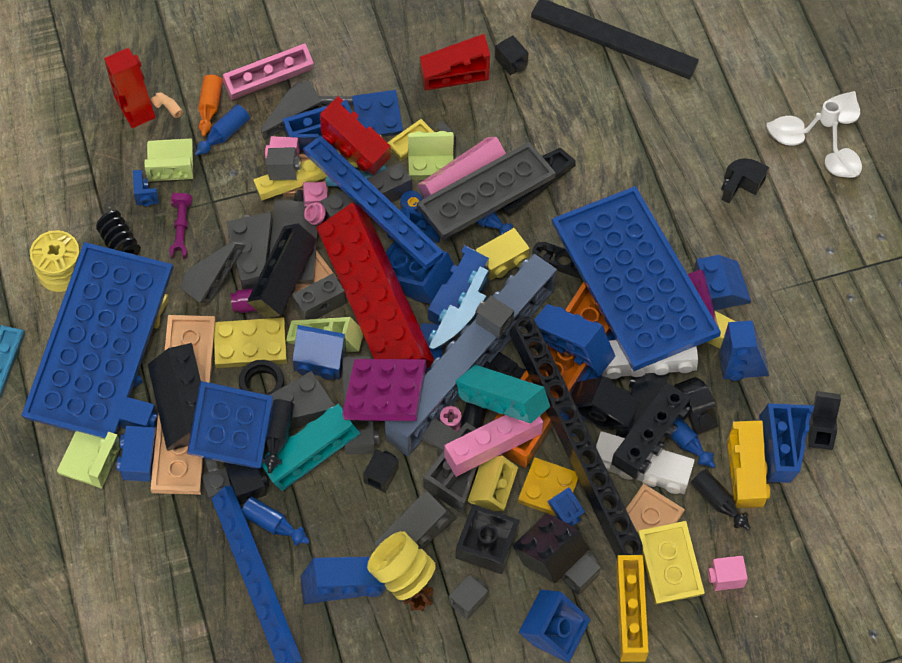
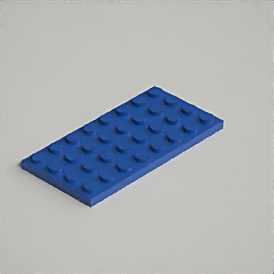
[552,186,721,371]
[21,242,174,439]

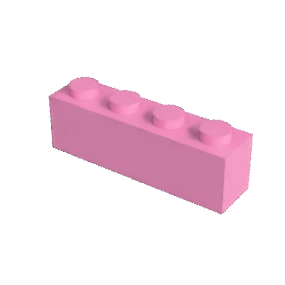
[223,43,314,101]
[417,137,506,198]
[444,415,543,477]

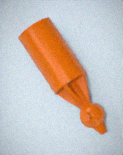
[198,74,223,137]

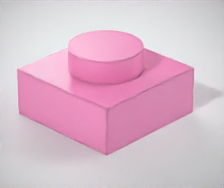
[303,182,327,206]

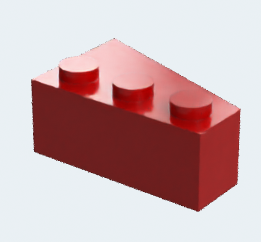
[420,33,490,91]
[104,47,156,129]
[320,96,391,175]

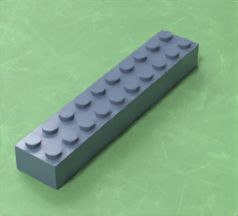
[385,254,557,457]

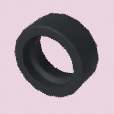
[239,360,285,395]

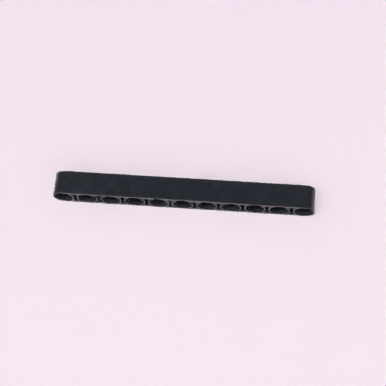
[510,316,643,558]

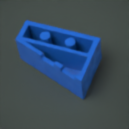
[283,100,352,151]
[428,245,489,325]
[534,304,616,377]
[719,320,770,381]
[759,403,814,483]
[300,557,386,604]

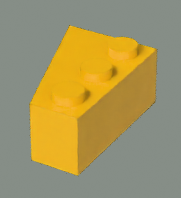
[726,421,770,508]

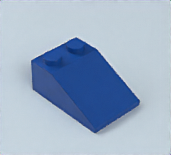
[386,241,454,304]

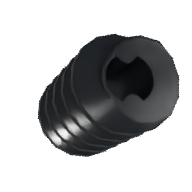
[96,210,141,255]

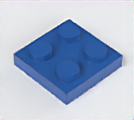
[352,90,403,137]

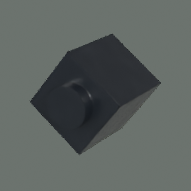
[495,35,529,76]
[363,449,399,493]

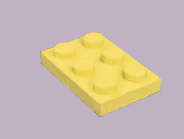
[214,317,287,368]
[637,521,705,605]

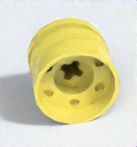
[30,230,80,292]
[367,531,435,600]

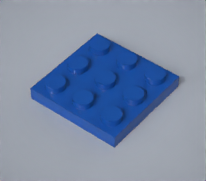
[187,381,273,469]

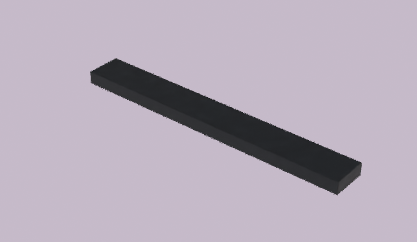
[531,0,699,80]

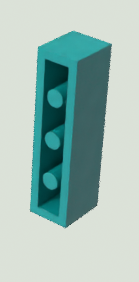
[455,365,550,424]
[261,404,361,491]

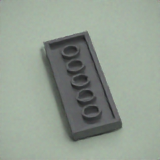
[417,142,556,240]

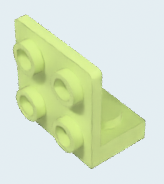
[408,131,454,180]
[145,139,193,182]
[57,431,120,488]

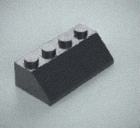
[148,343,201,451]

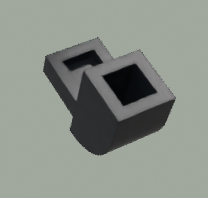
[721,158,769,204]
[674,377,718,434]
[808,391,841,450]

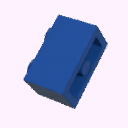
[117,426,156,482]

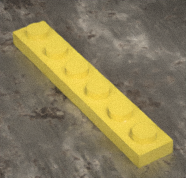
[253,135,381,200]

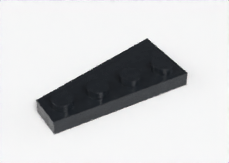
[500,148,576,216]

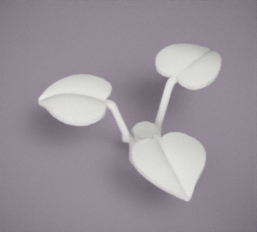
[766,91,862,178]

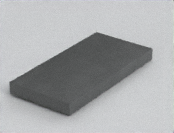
[269,200,319,284]

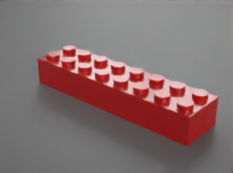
[316,202,434,369]

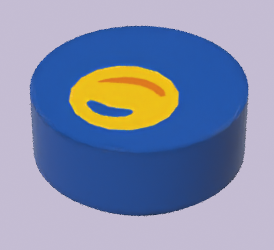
[400,190,423,212]

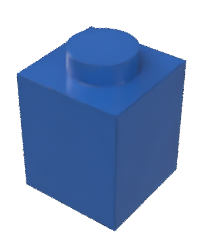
[119,397,158,429]

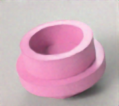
[304,202,325,225]

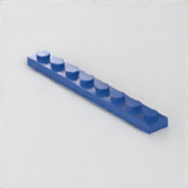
[303,136,443,270]
[212,486,303,663]

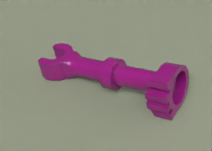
[169,193,193,259]

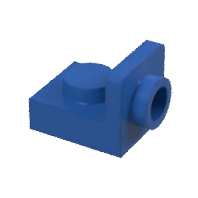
[133,170,159,206]
[547,487,585,526]

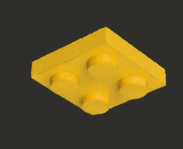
[518,457,579,517]

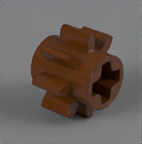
[403,585,433,612]

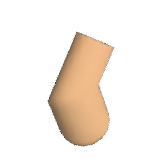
[151,92,183,118]

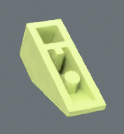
[286,317,363,352]

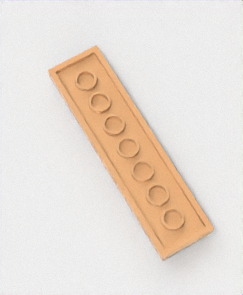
[151,315,216,495]

